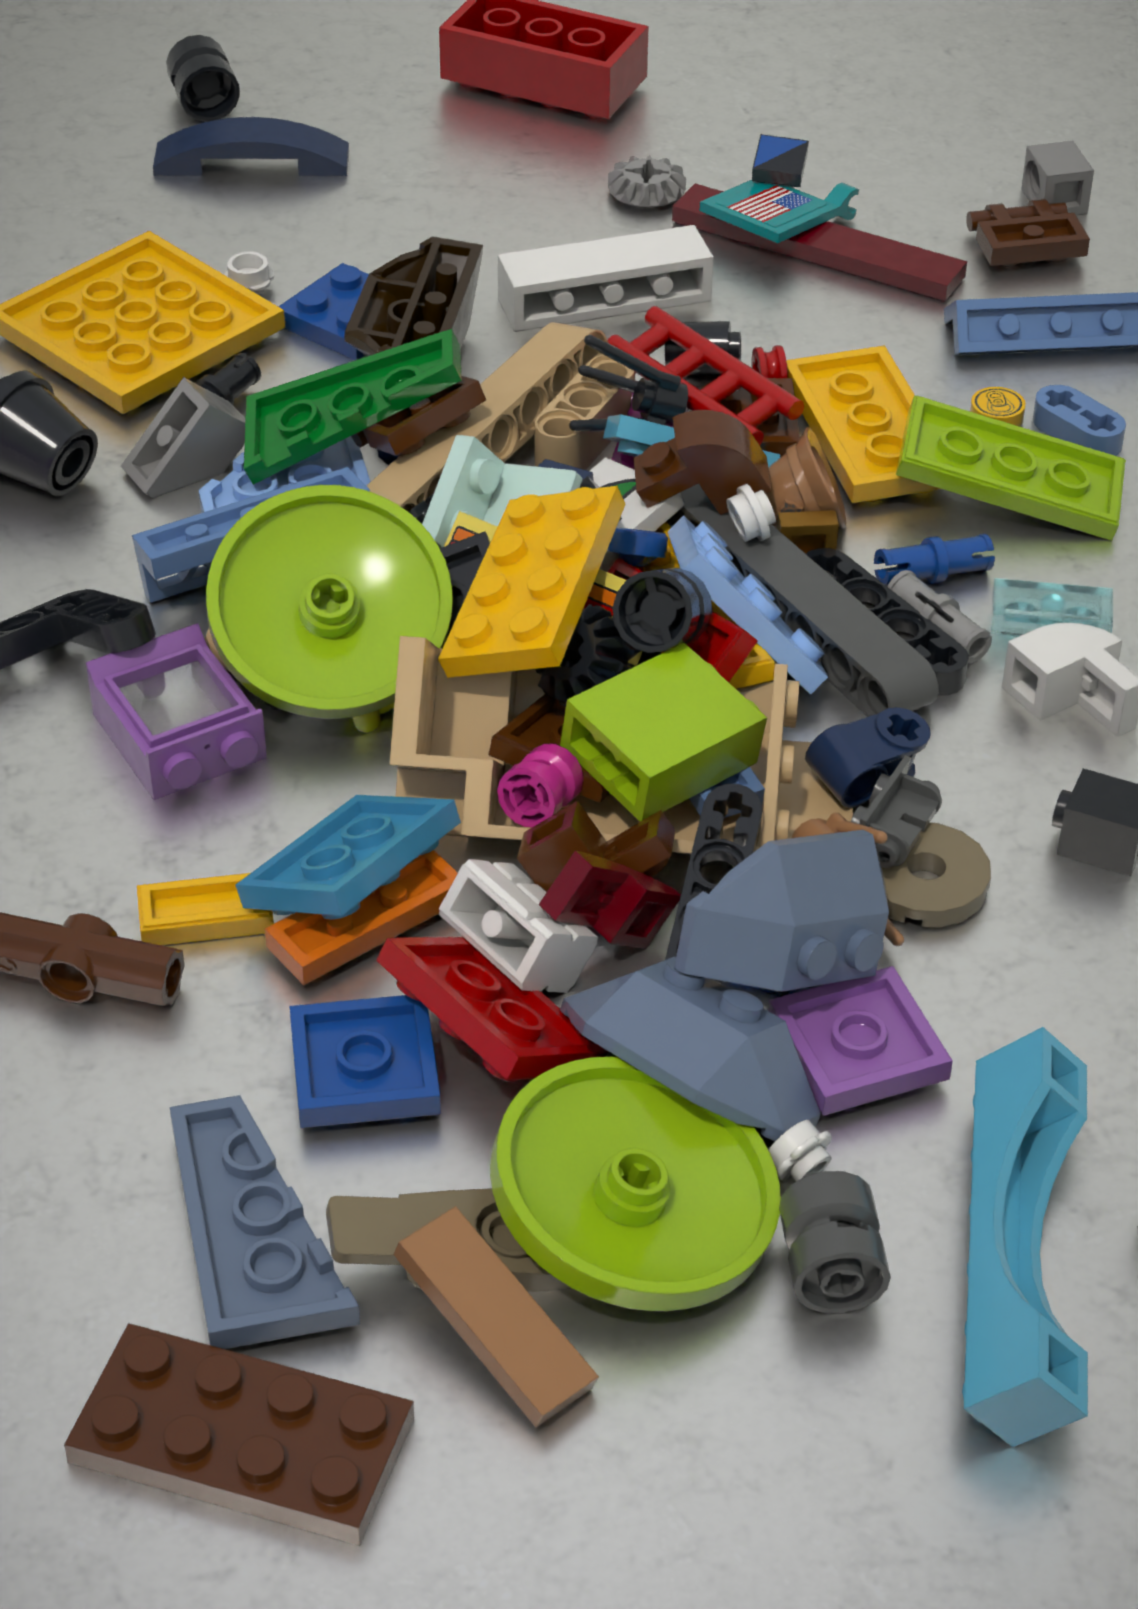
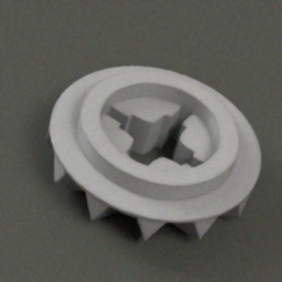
[608,155,686,208]

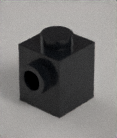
[1052,768,1138,876]

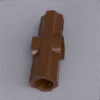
[0,912,185,1006]

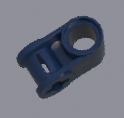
[805,707,931,808]

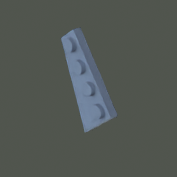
[170,1095,360,1349]

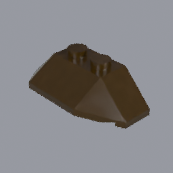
[344,236,483,356]

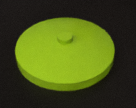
[206,485,453,719]
[490,1057,781,1311]

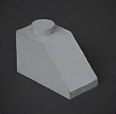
[121,377,245,498]

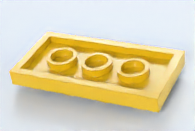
[786,345,940,503]
[438,486,626,678]

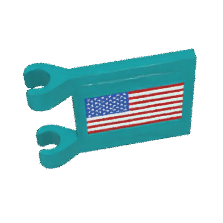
[699,180,859,243]

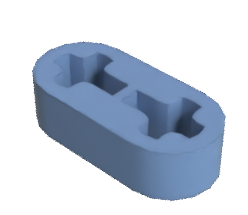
[1033,385,1126,456]

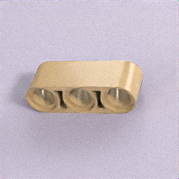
[535,354,636,470]

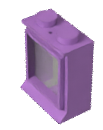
[86,623,267,800]

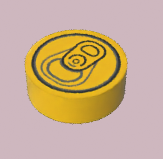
[970,387,1026,427]

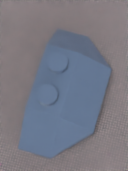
[674,830,889,992]
[560,956,821,1141]

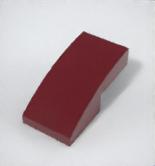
[538,850,681,949]

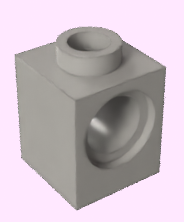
[1021,141,1094,215]

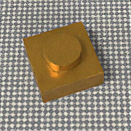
[777,510,839,554]

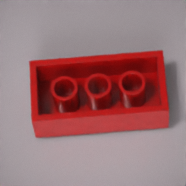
[439,0,649,119]

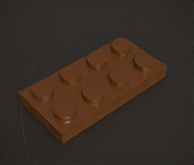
[64,1323,414,1546]

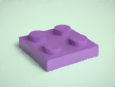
[768,966,953,1116]

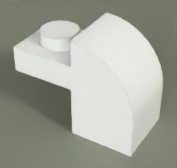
[1002,623,1138,737]

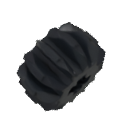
[535,604,640,707]

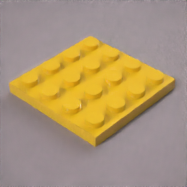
[0,231,285,414]

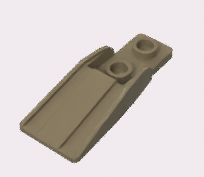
[326,1188,572,1293]

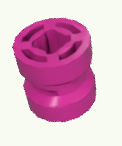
[497,744,584,827]

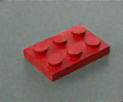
[376,937,609,1082]

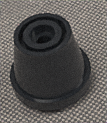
[0,370,98,496]

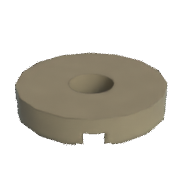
[881,823,991,928]

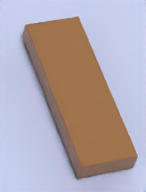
[393,1206,599,1428]

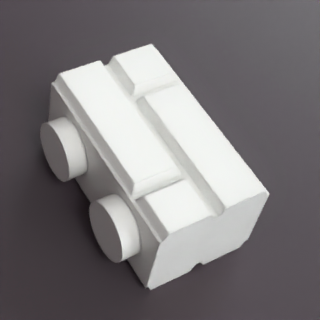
[439,859,598,993]

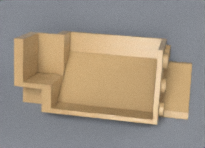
[389,636,853,855]

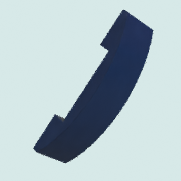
[153,117,349,176]

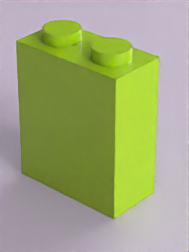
[560,643,767,822]

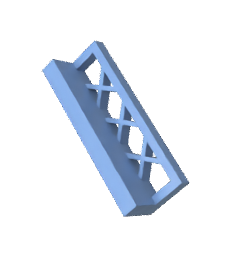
[944,292,1138,355]
[132,467,370,603]

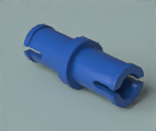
[874,534,995,586]

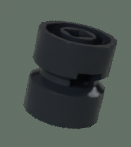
[166,35,240,122]
[612,568,712,653]

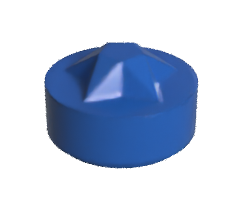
[608,528,668,567]

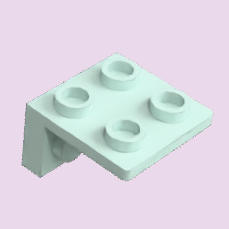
[422,435,582,548]

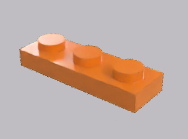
[265,850,458,986]

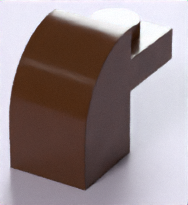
[634,410,772,515]
[517,801,675,892]

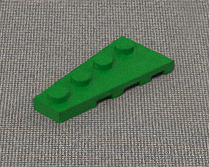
[244,329,462,485]

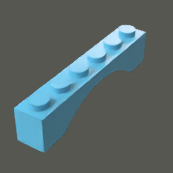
[962,1027,1088,1447]

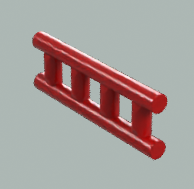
[607,306,804,446]

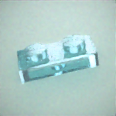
[991,578,1113,637]

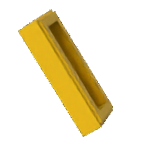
[137,873,274,945]

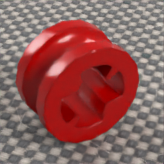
[751,345,788,378]

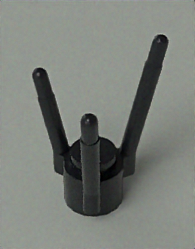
[569,335,688,431]

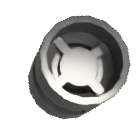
[779,1171,891,1313]

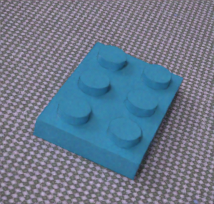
[236,795,461,919]

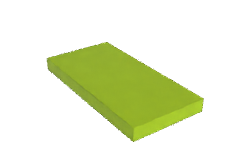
[896,395,1126,541]

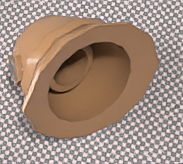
[766,427,847,529]

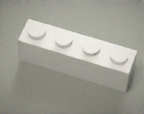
[498,225,714,332]

